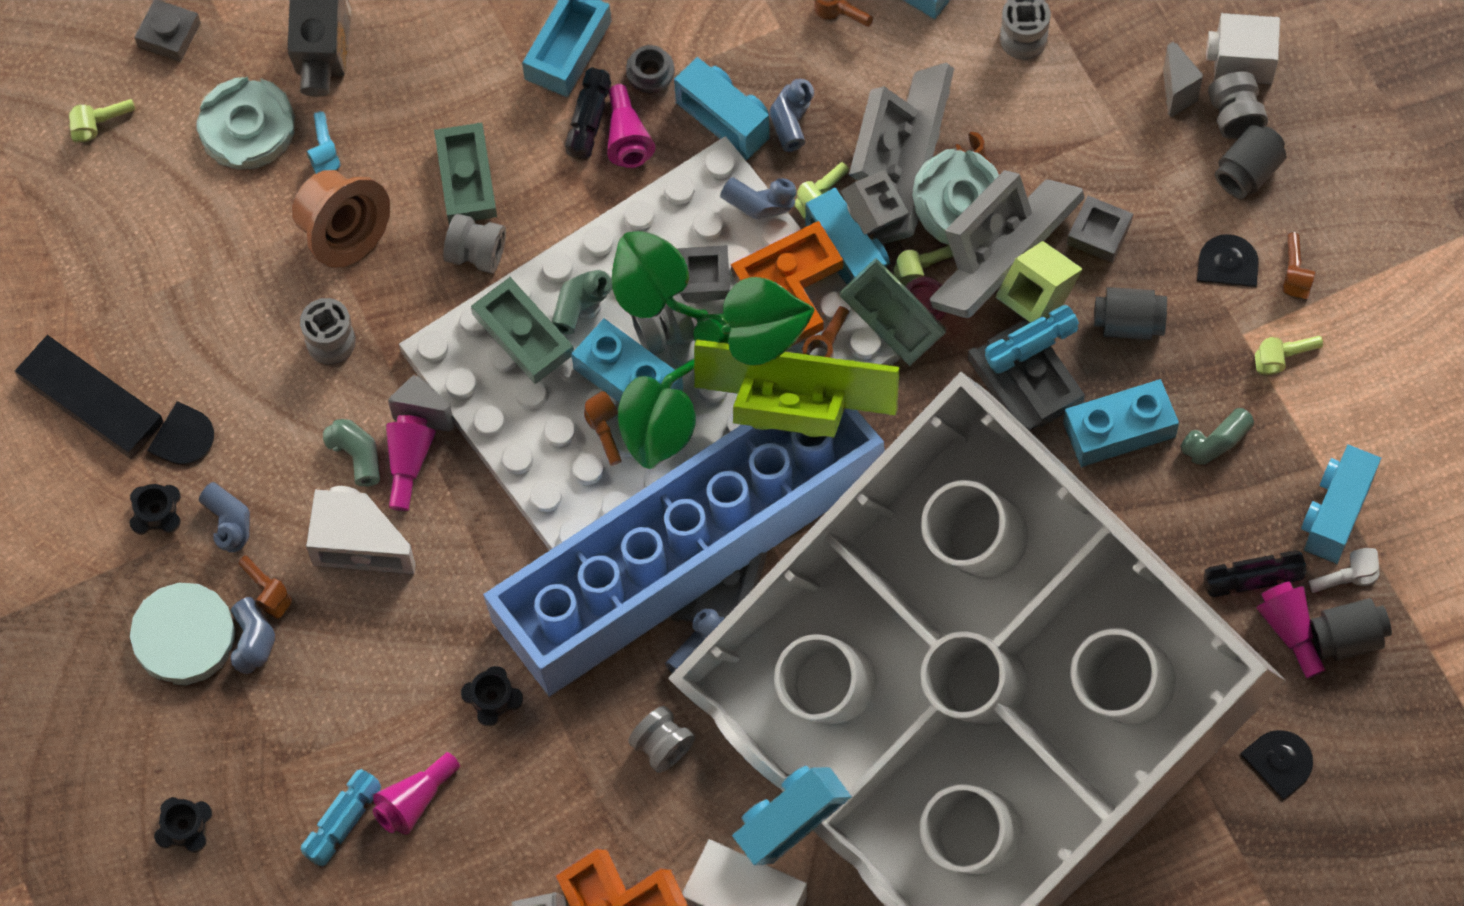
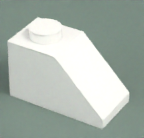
[306,486,416,574]

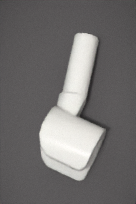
[1308,548,1379,593]

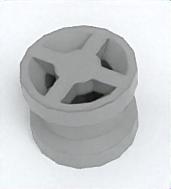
[628,706,695,773]

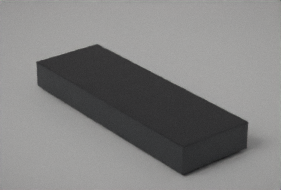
[14,335,164,460]

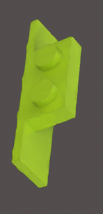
[694,340,899,437]

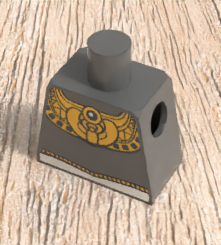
[288,0,352,97]

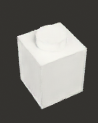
[1206,13,1280,84]

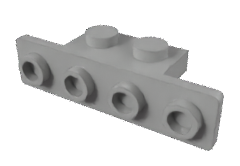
[849,63,954,244]
[930,170,1085,318]

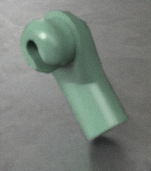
[551,270,612,334]
[1181,408,1254,465]
[323,419,380,487]

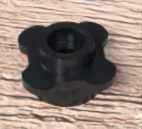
[129,484,181,535]
[461,666,523,726]
[154,797,213,853]

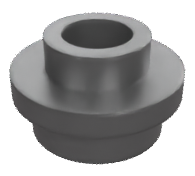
[626,45,675,93]

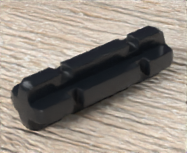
[565,67,611,160]
[1204,550,1306,597]

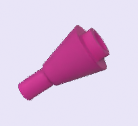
[607,84,656,168]
[386,415,436,511]
[1256,581,1325,679]
[372,752,460,835]

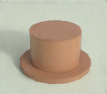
[292,170,390,268]

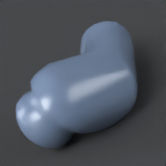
[720,177,797,219]
[231,597,275,674]

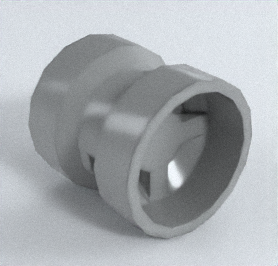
[1000,0,1051,60]
[1208,72,1268,139]
[443,214,506,273]
[631,294,695,355]
[300,298,356,364]

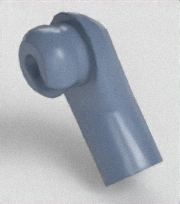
[770,79,815,152]
[199,482,250,552]
[665,609,725,673]

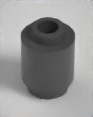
[1215,126,1287,199]
[1094,287,1167,340]
[1310,598,1392,661]

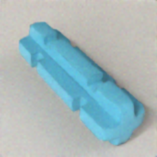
[985,305,1079,373]
[301,769,381,866]

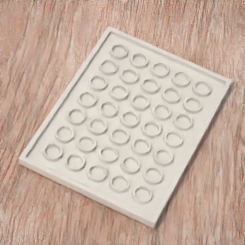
[399,136,900,551]

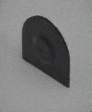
[1197,234,1259,287]
[147,401,214,464]
[1240,730,1313,800]

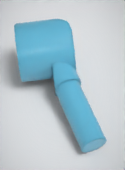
[307,111,341,173]

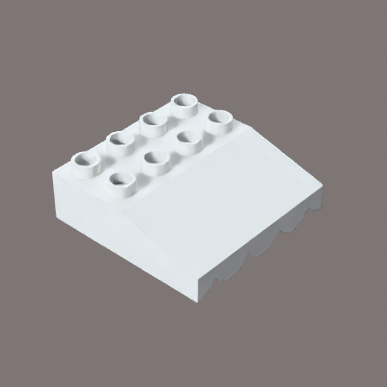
[668,372,1286,906]

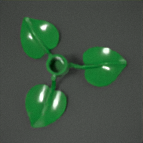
[611,231,814,469]

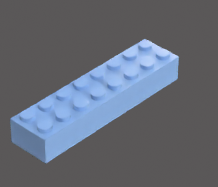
[483,409,885,697]

